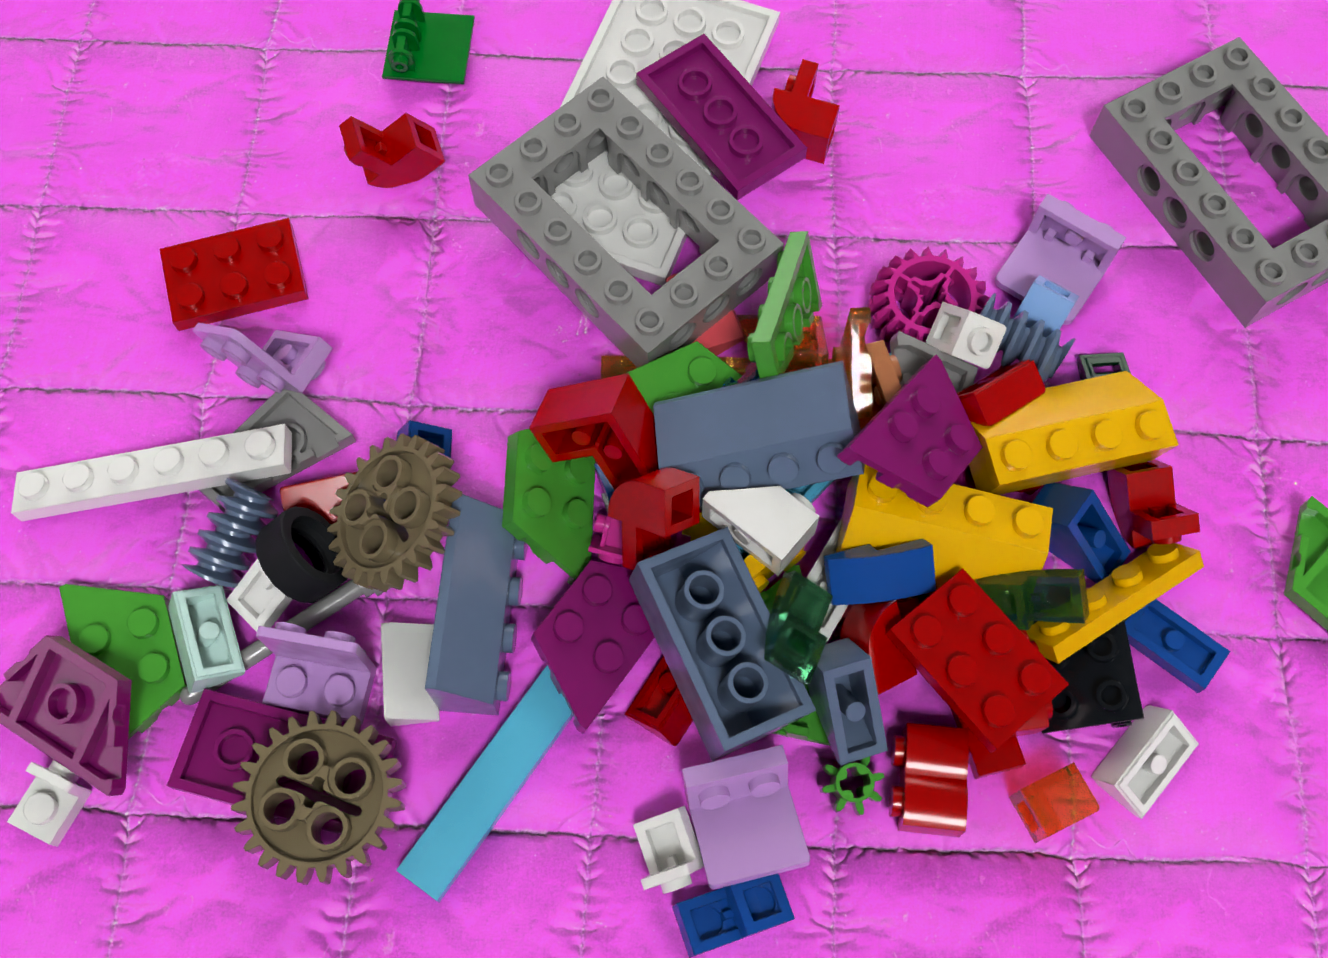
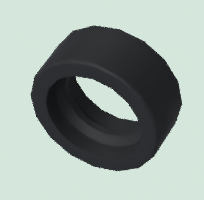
[256,506,348,603]

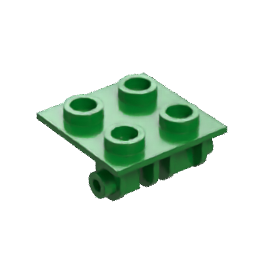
[382,0,475,84]

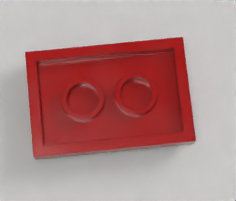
[160,218,309,331]
[886,568,1069,753]

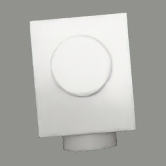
[633,806,704,894]

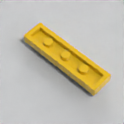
[1026,543,1204,664]

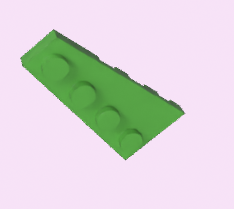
[747,231,822,379]

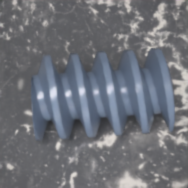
[980,293,1076,382]
[181,478,278,588]

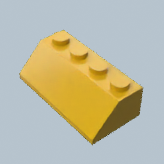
[969,371,1179,495]
[836,464,1053,618]

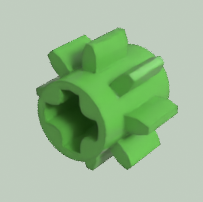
[820,756,884,815]

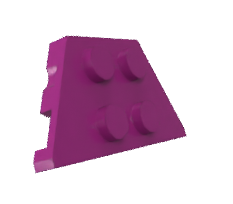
[837,355,983,507]
[531,560,655,734]
[0,635,132,796]

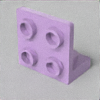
[256,622,377,725]
[682,745,810,889]

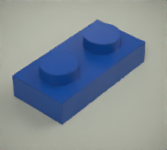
[1125,599,1231,693]

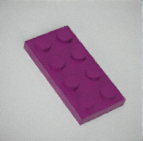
[636,34,807,200]
[167,688,397,834]

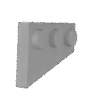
[198,389,356,512]

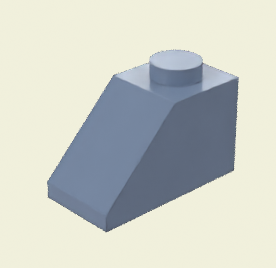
[801,638,888,766]

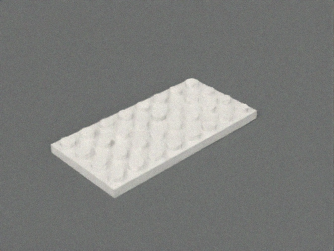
[551,0,780,286]

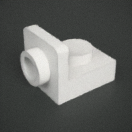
[925,302,1006,369]
[226,558,293,632]
[7,760,92,847]

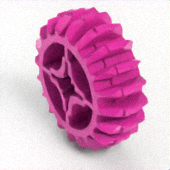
[868,246,990,342]

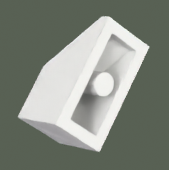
[702,486,820,576]

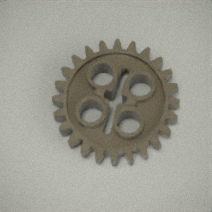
[327,434,462,592]
[231,710,406,885]

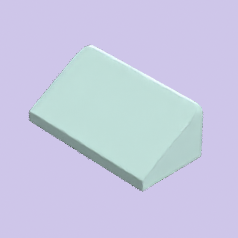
[168,585,245,694]

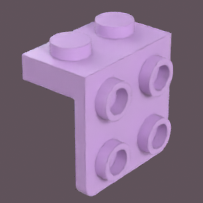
[995,194,1127,325]
[192,323,333,393]

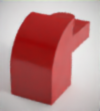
[772,59,840,164]
[339,113,445,188]
[1107,459,1200,548]
[608,467,700,571]
[840,595,927,695]

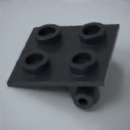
[1042,620,1144,734]

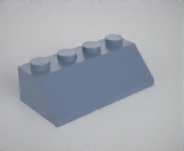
[653,360,865,507]
[425,494,528,715]
[629,527,816,761]

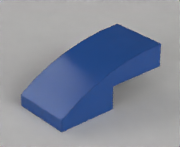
[823,539,936,605]
[672,874,795,958]

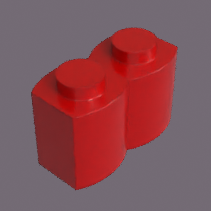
[889,723,969,837]

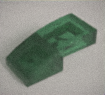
[975,569,1089,630]
[764,571,833,684]

